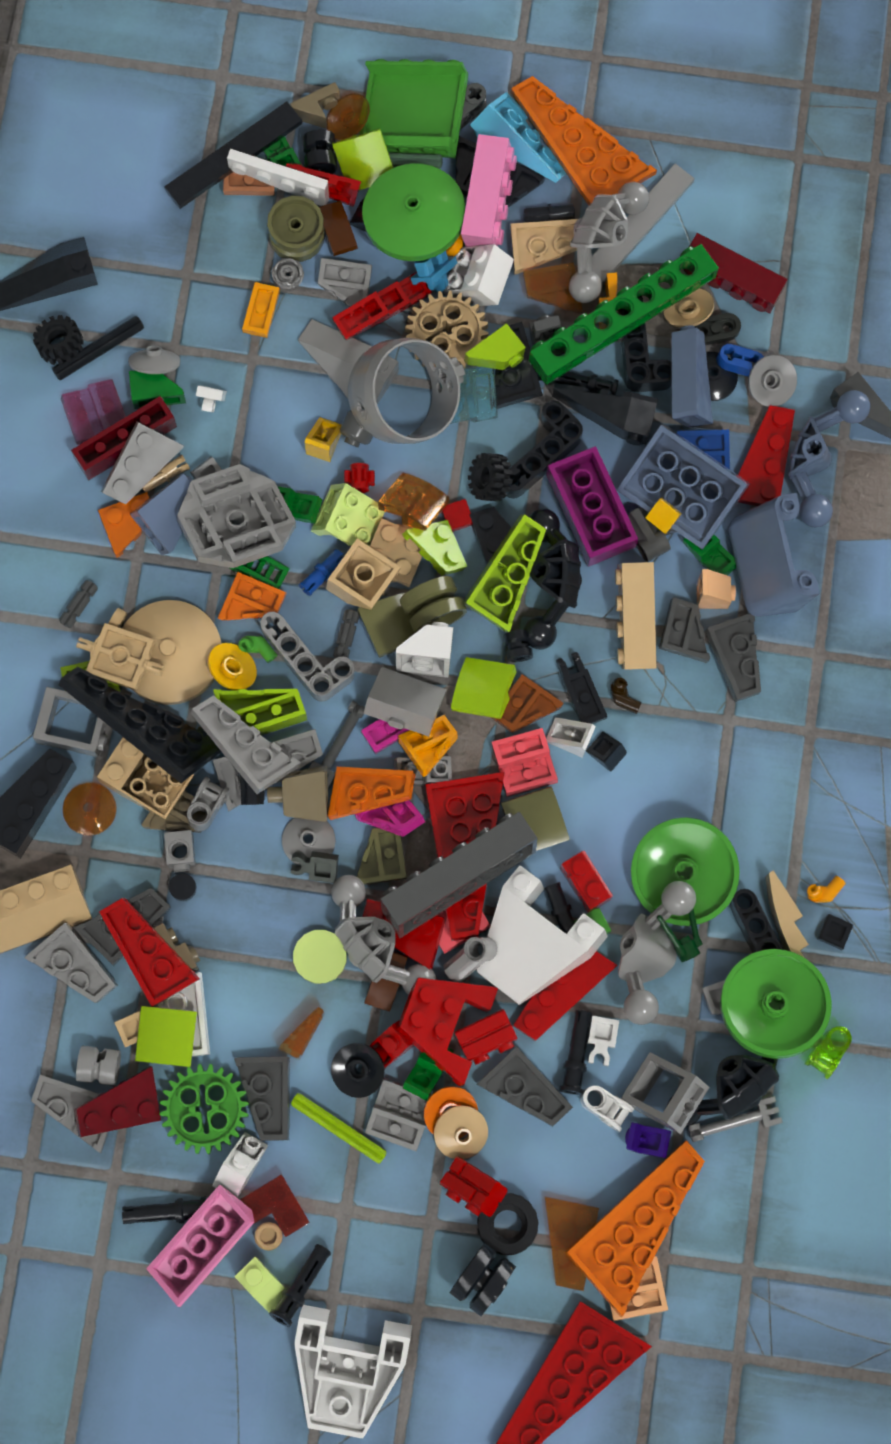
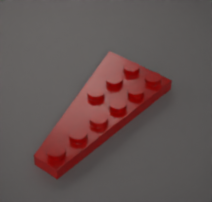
[425,772,505,941]
[496,1301,652,1444]

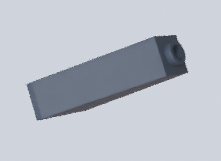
[672,326,713,428]

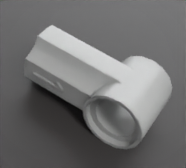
[443,937,497,983]

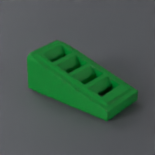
[229,556,290,589]

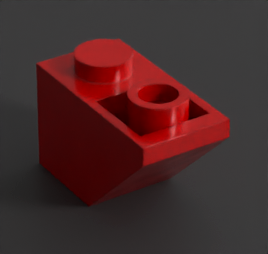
[369,1020,414,1069]

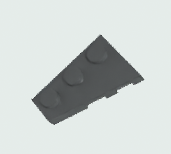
[477,1047,573,1127]
[234,1057,290,1141]

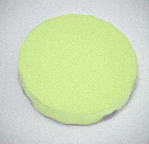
[293,930,347,984]

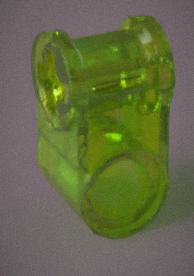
[804,1026,852,1080]

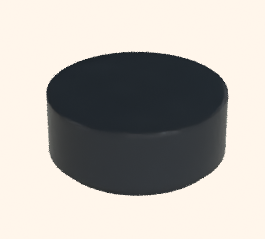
[169,873,197,901]

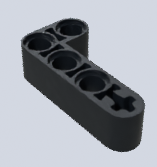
[618,296,672,392]
[506,400,583,499]

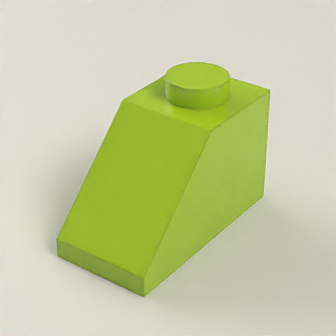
[464,323,526,370]

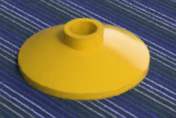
[208,643,257,690]

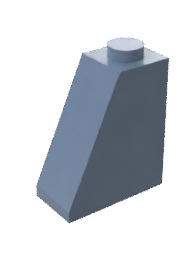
[130,474,193,555]

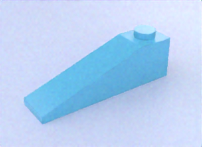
[470,92,566,183]

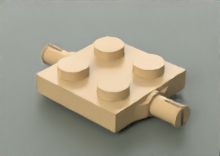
[370,511,422,595]
[76,623,165,691]

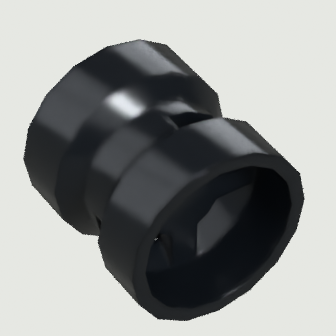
[504,630,533,663]

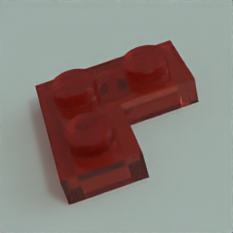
[240,1174,310,1237]

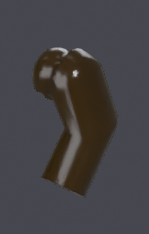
[610,678,642,714]

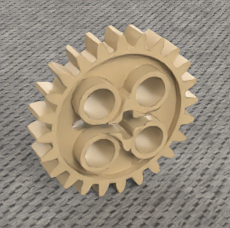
[405,291,489,370]

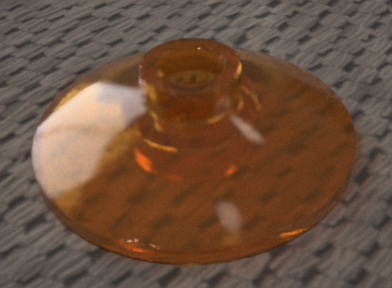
[327,93,370,140]
[63,783,117,836]

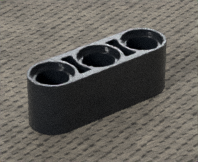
[730,889,781,953]

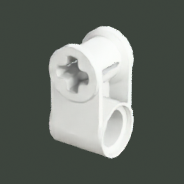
[580,1086,634,1132]

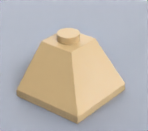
[326,539,401,610]

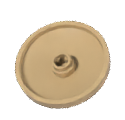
[122,600,222,705]

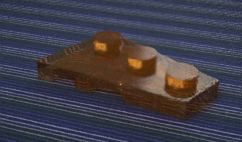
[544,1197,599,1291]

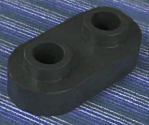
[695,313,741,345]

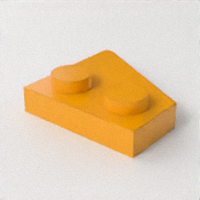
[398,715,458,777]

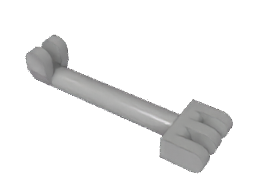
[688,1096,783,1142]

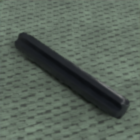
[52,316,144,380]

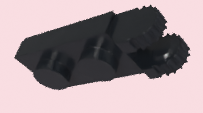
[556,652,608,724]

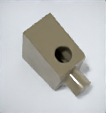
[267,766,329,822]

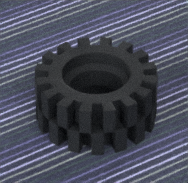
[33,315,84,365]
[468,453,513,501]

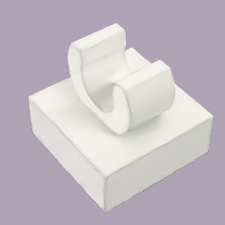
[196,386,227,412]

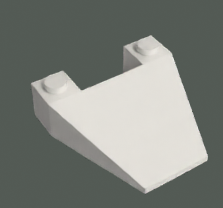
[477,865,608,1005]
[294,1305,412,1439]

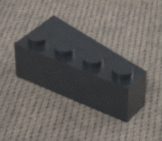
[0,749,77,859]

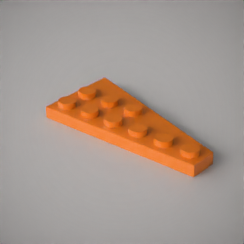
[511,76,657,206]
[565,1140,705,1317]

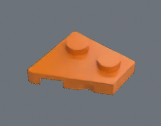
[98,492,149,558]

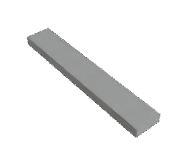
[592,163,695,284]

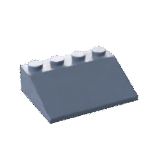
[617,425,750,550]

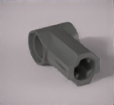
[628,508,671,562]

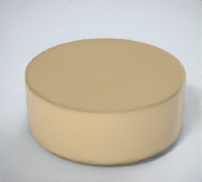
[108,608,127,628]
[255,1222,283,1251]

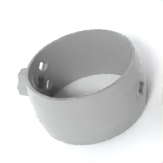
[348,338,465,444]

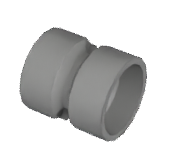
[76,1045,121,1086]

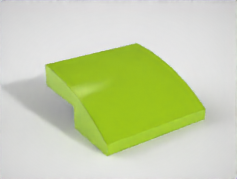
[332,128,394,190]
[451,657,517,719]
[135,1006,197,1067]

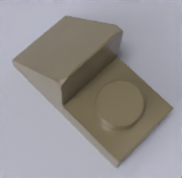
[290,82,340,128]

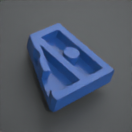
[677,429,730,469]

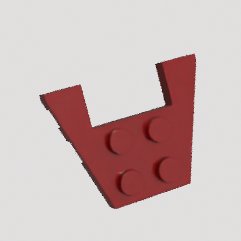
[397,978,498,1087]

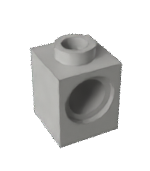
[164,830,196,872]

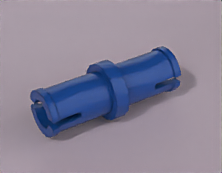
[299,549,344,596]

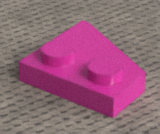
[354,800,425,837]

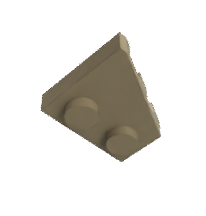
[141,791,207,833]

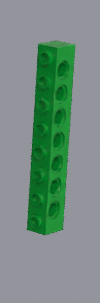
[529,244,719,385]

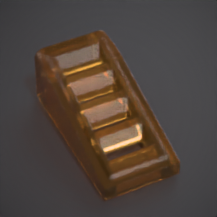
[279,1007,325,1060]

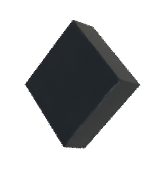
[817,914,853,950]

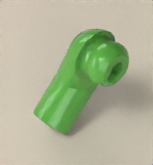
[238,635,278,663]

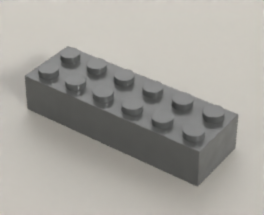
[380,812,538,939]

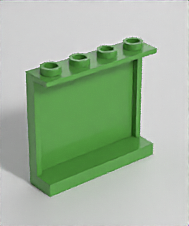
[353,59,469,158]

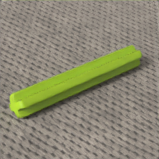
[291,1093,387,1164]

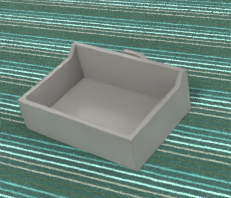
[364,667,446,737]

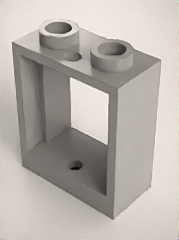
[33,687,107,757]
[621,1052,710,1134]

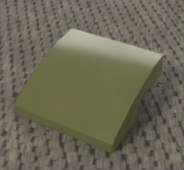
[358,592,414,658]
[501,786,570,851]

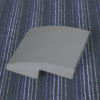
[365,1077,432,1151]

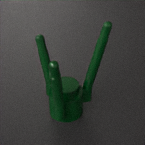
[657,908,703,962]

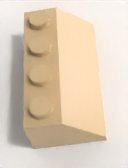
[0,865,92,954]

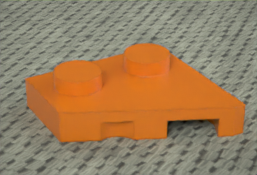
[218,572,287,621]

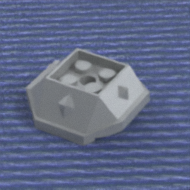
[177,464,296,568]

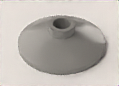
[128,345,180,374]
[748,355,797,407]
[282,818,336,866]

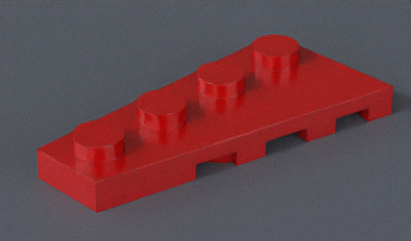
[737,405,795,506]
[99,898,200,1007]
[513,951,618,1041]

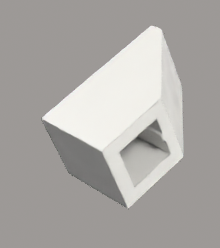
[212,1132,268,1197]

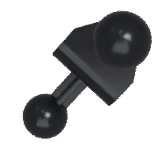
[524,508,582,650]
[667,1055,779,1127]

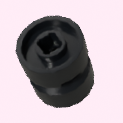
[302,129,338,174]

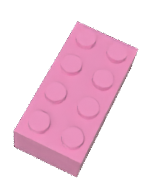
[461,134,517,247]

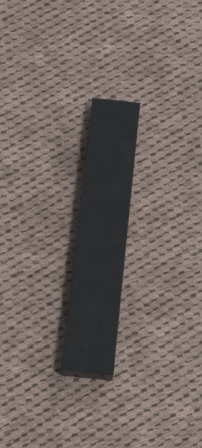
[164,102,302,209]

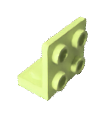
[311,483,386,546]

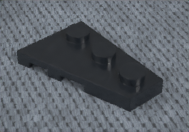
[492,322,543,410]
[469,506,531,577]

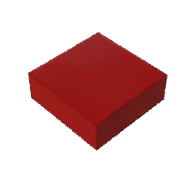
[441,499,472,532]

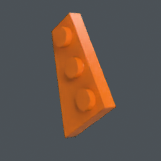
[328,766,416,820]

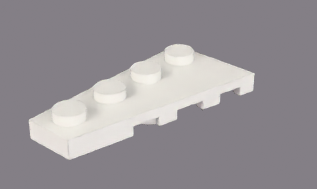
[227,149,329,206]

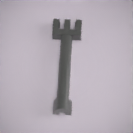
[308,701,365,789]

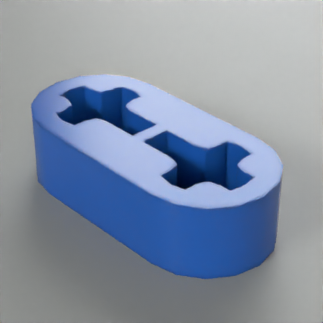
[716,344,764,377]

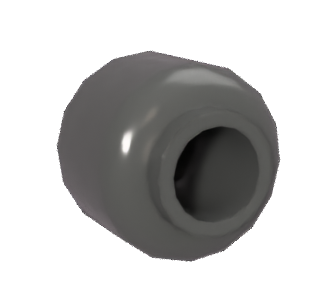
[340,410,373,448]

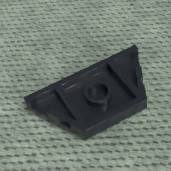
[456,136,545,207]

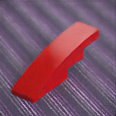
[332,272,432,340]

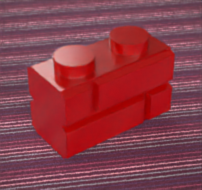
[560,850,613,913]
[454,1009,518,1066]
[440,1156,508,1217]

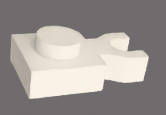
[587,1016,619,1067]

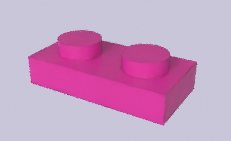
[361,719,409,754]

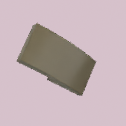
[154,923,200,972]

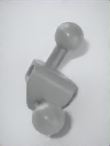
[569,182,649,303]
[331,875,437,995]
[618,881,696,1025]

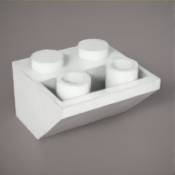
[443,244,514,306]

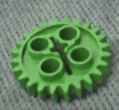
[159,1064,249,1154]

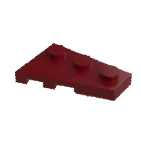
[74,1066,161,1137]

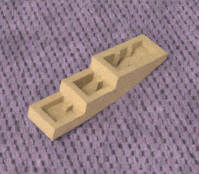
[765,870,809,957]

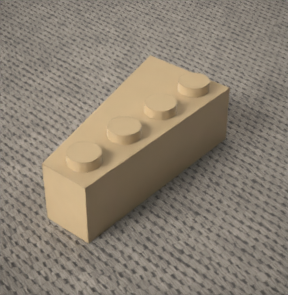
[615,562,657,669]

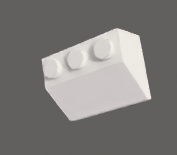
[396,622,453,678]

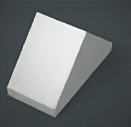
[546,717,596,758]

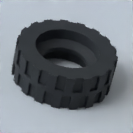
[477,1193,539,1255]

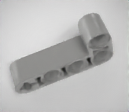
[260,612,355,702]

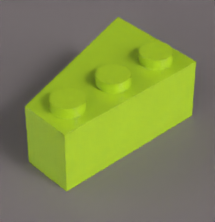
[213,689,307,736]

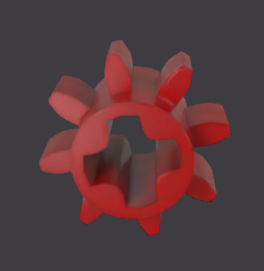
[344,463,375,493]

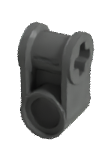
[460,83,487,129]

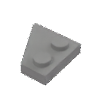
[318,258,372,307]

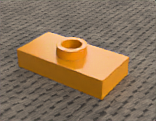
[242,282,280,338]

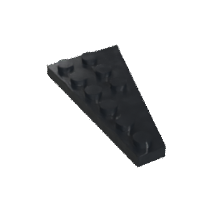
[58,667,222,783]

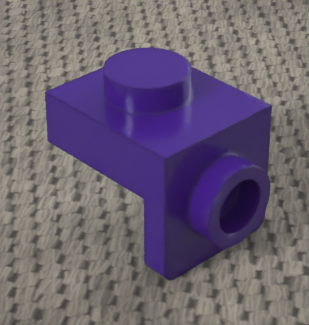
[625,1122,671,1159]

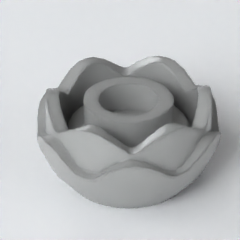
[272,258,304,289]

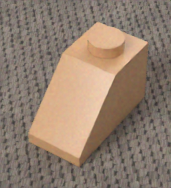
[696,569,736,609]

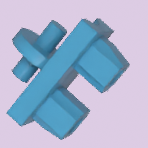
[411,251,457,292]

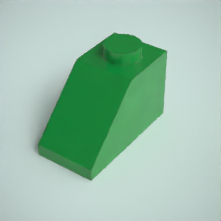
[129,370,186,409]

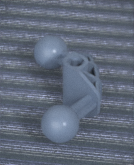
[788,390,871,528]

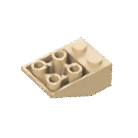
[97,737,195,820]

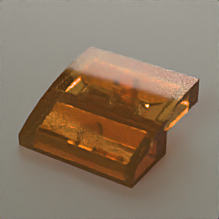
[378,472,450,531]

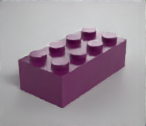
[546,446,638,567]

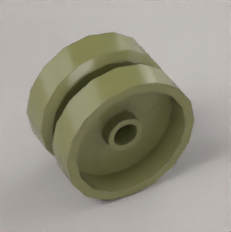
[267,196,325,262]
[400,576,467,634]

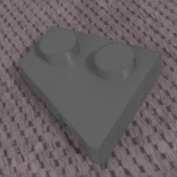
[659,597,710,663]

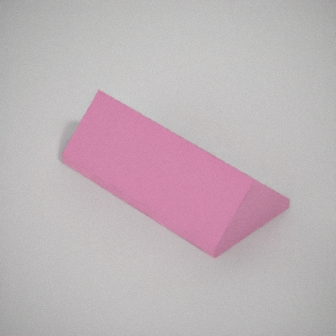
[146,1185,254,1307]

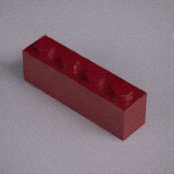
[684,233,788,314]
[71,396,177,481]

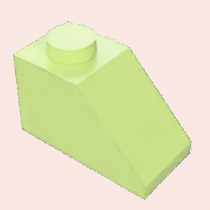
[234,1257,286,1312]

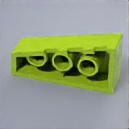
[463,514,546,632]

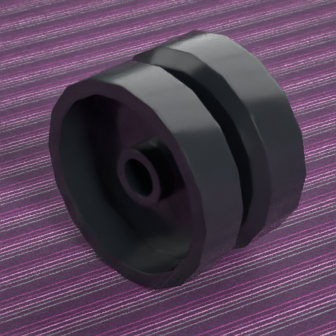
[449,1243,516,1316]

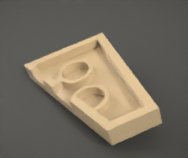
[510,219,578,275]

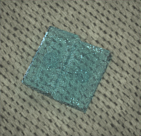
[440,367,498,424]

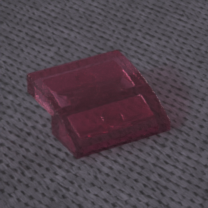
[60,379,126,445]

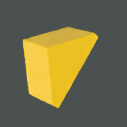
[305,417,342,462]

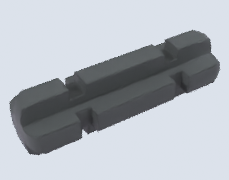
[59,580,98,628]
[333,609,360,658]

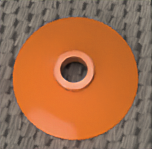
[423,1086,478,1139]

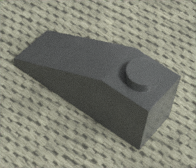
[830,372,891,439]

